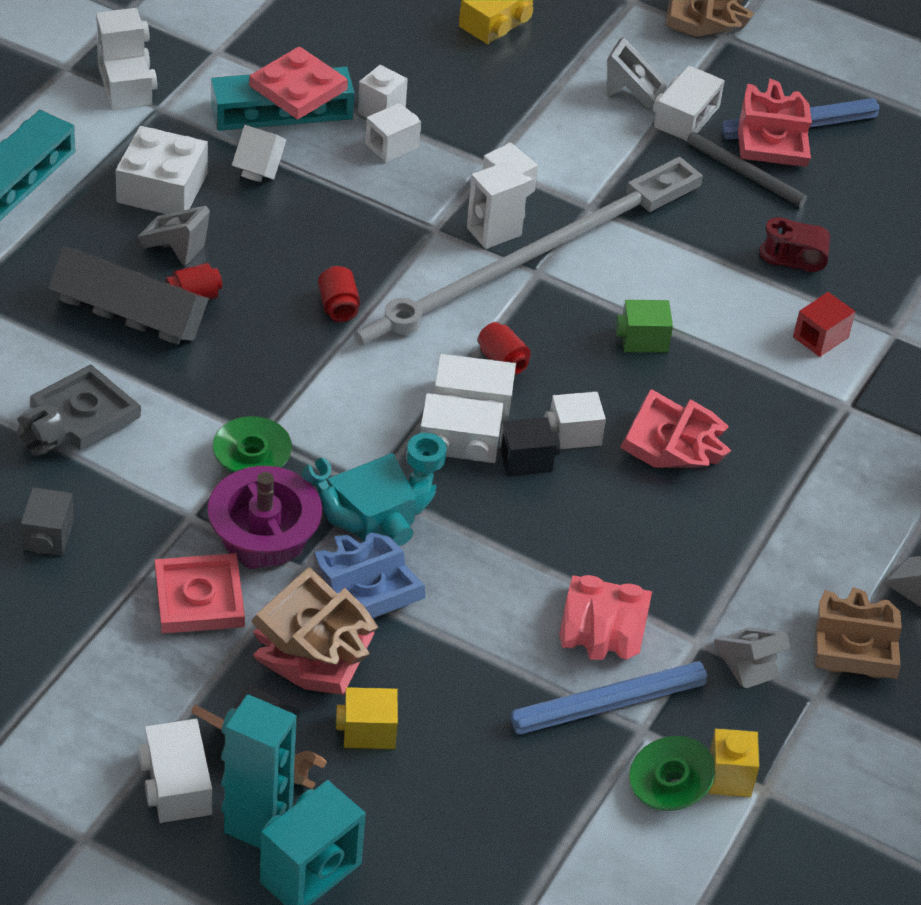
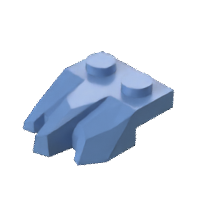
[314,532,426,619]

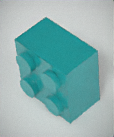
[260,780,366,905]

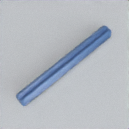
[721,98,880,141]
[510,661,707,734]

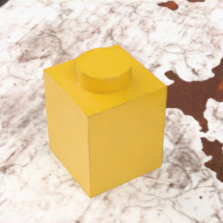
[336,687,398,749]
[708,728,759,797]

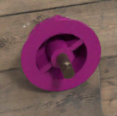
[208,466,322,569]

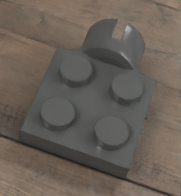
[17,364,141,456]

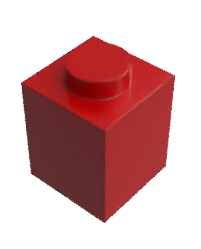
[793,292,856,357]

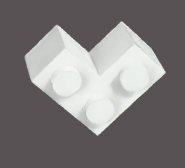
[96,8,157,110]

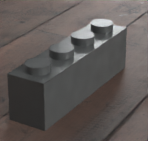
[48,246,209,344]

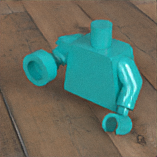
[302,433,447,546]

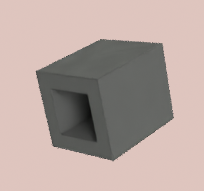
[21,487,74,556]

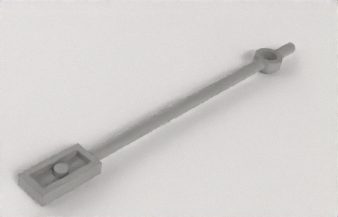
[354,157,703,345]

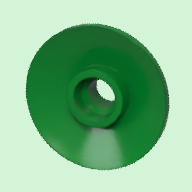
[213,416,292,473]
[629,736,716,811]

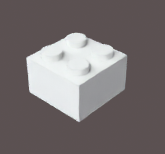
[116,126,208,214]

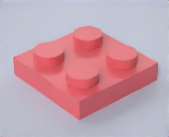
[249,46,348,119]
[155,553,245,634]

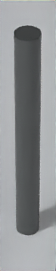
[686,132,807,207]

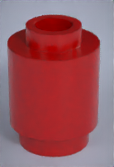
[165,263,223,301]
[317,266,360,322]
[477,322,531,375]

